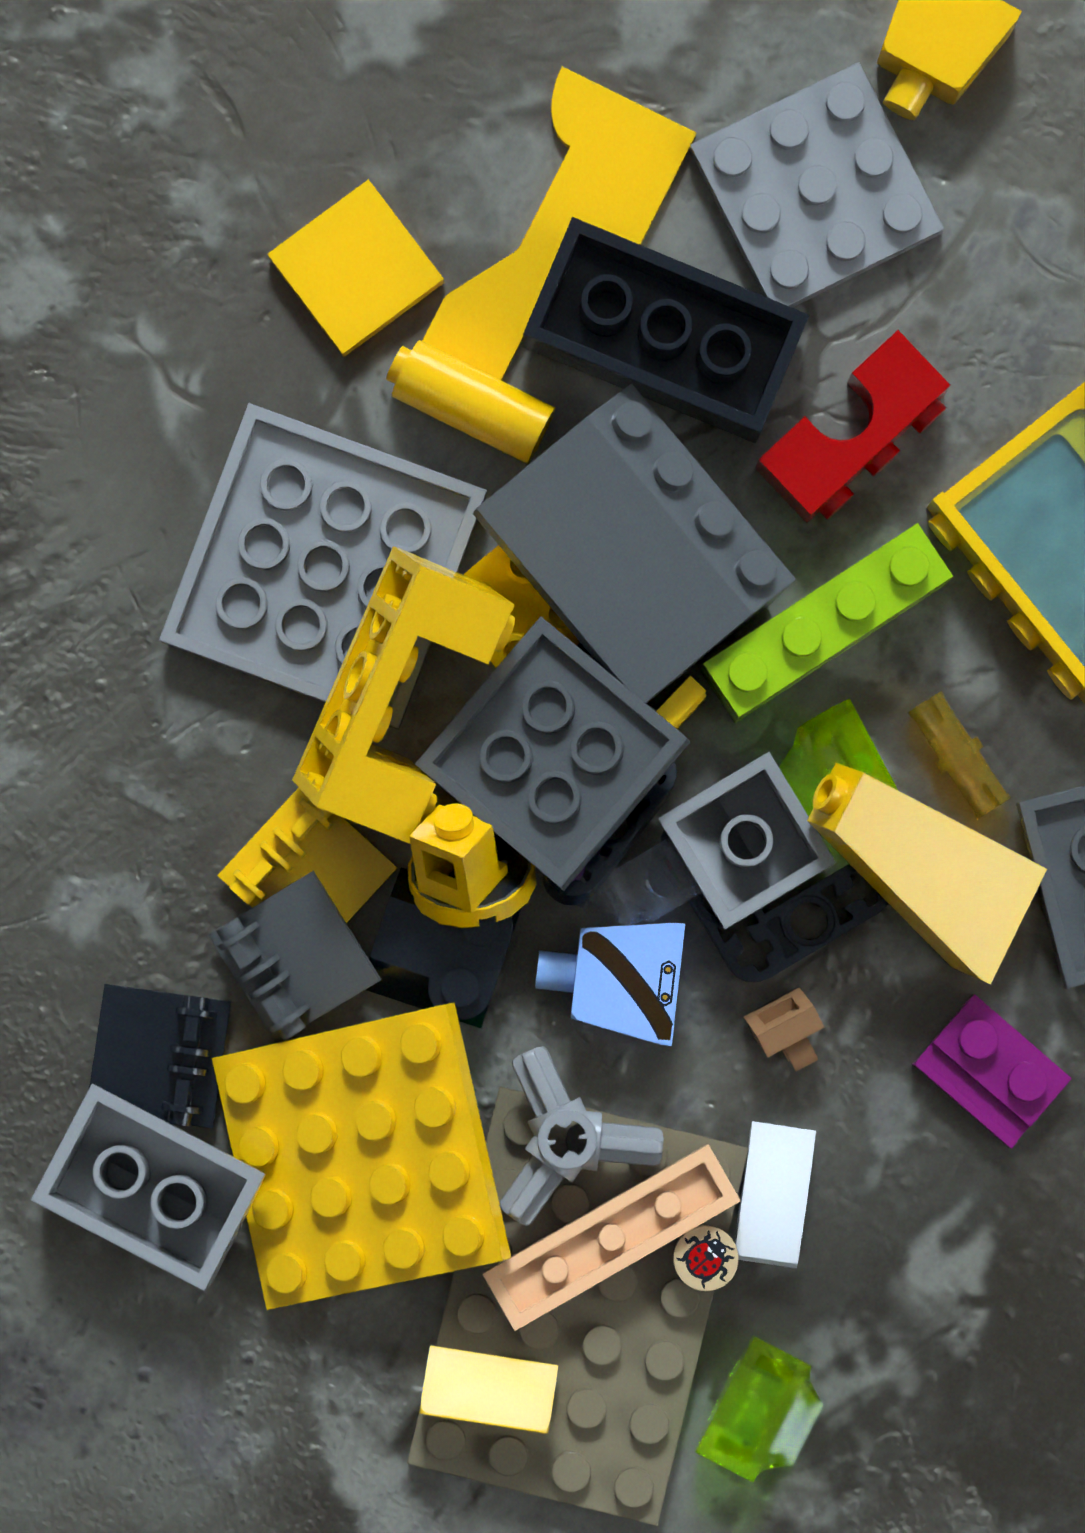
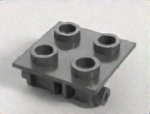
[208,870,381,1043]

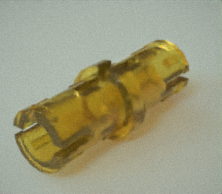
[908,691,1011,819]

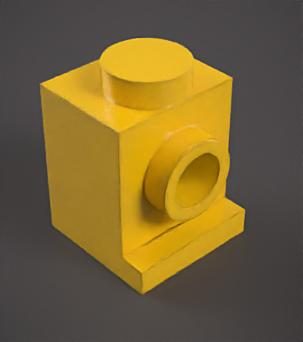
[409,804,508,914]

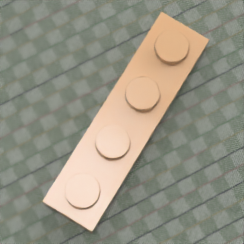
[483,1144,741,1331]

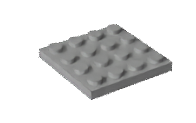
[159,403,487,730]

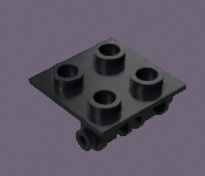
[89,984,231,1129]

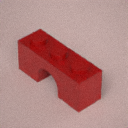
[755,330,951,523]

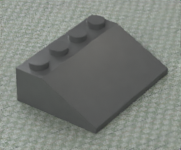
[472,383,796,703]

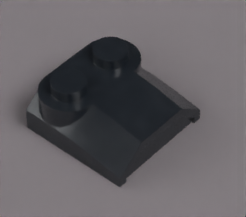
[365,867,522,1029]

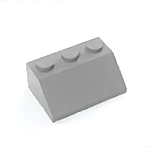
[31,1084,266,1291]

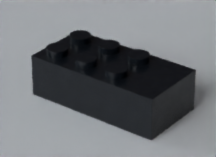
[522,217,809,444]

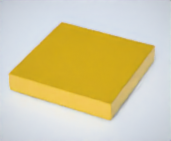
[267,179,445,357]

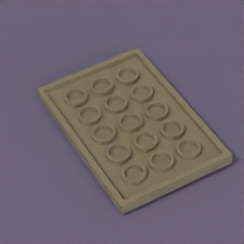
[407,1086,749,1526]

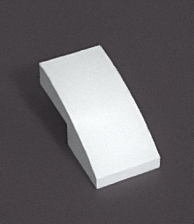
[735,1121,816,1268]

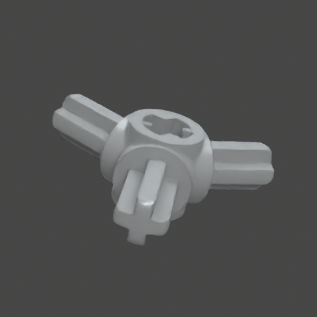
[500,1046,664,1226]

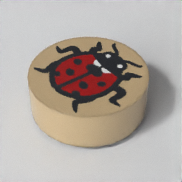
[673,1225,739,1291]

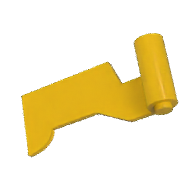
[386,66,697,464]

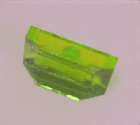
[778,698,898,833]
[694,1335,824,1482]

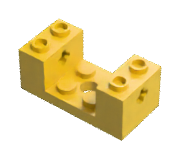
[292,546,515,844]

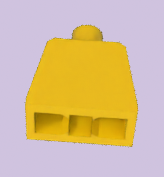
[877,0,1022,120]

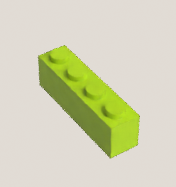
[700,523,953,723]

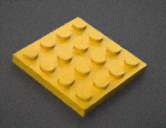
[212,1002,511,1310]

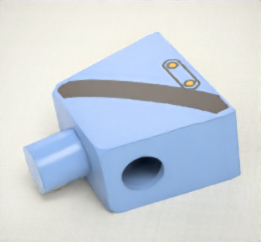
[535,923,685,1046]

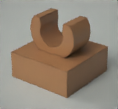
[744,987,825,1072]

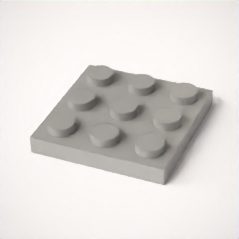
[689,62,944,308]

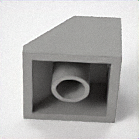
[658,752,836,929]

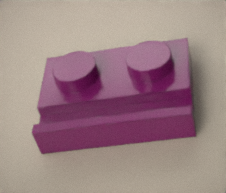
[912,994,1072,1149]

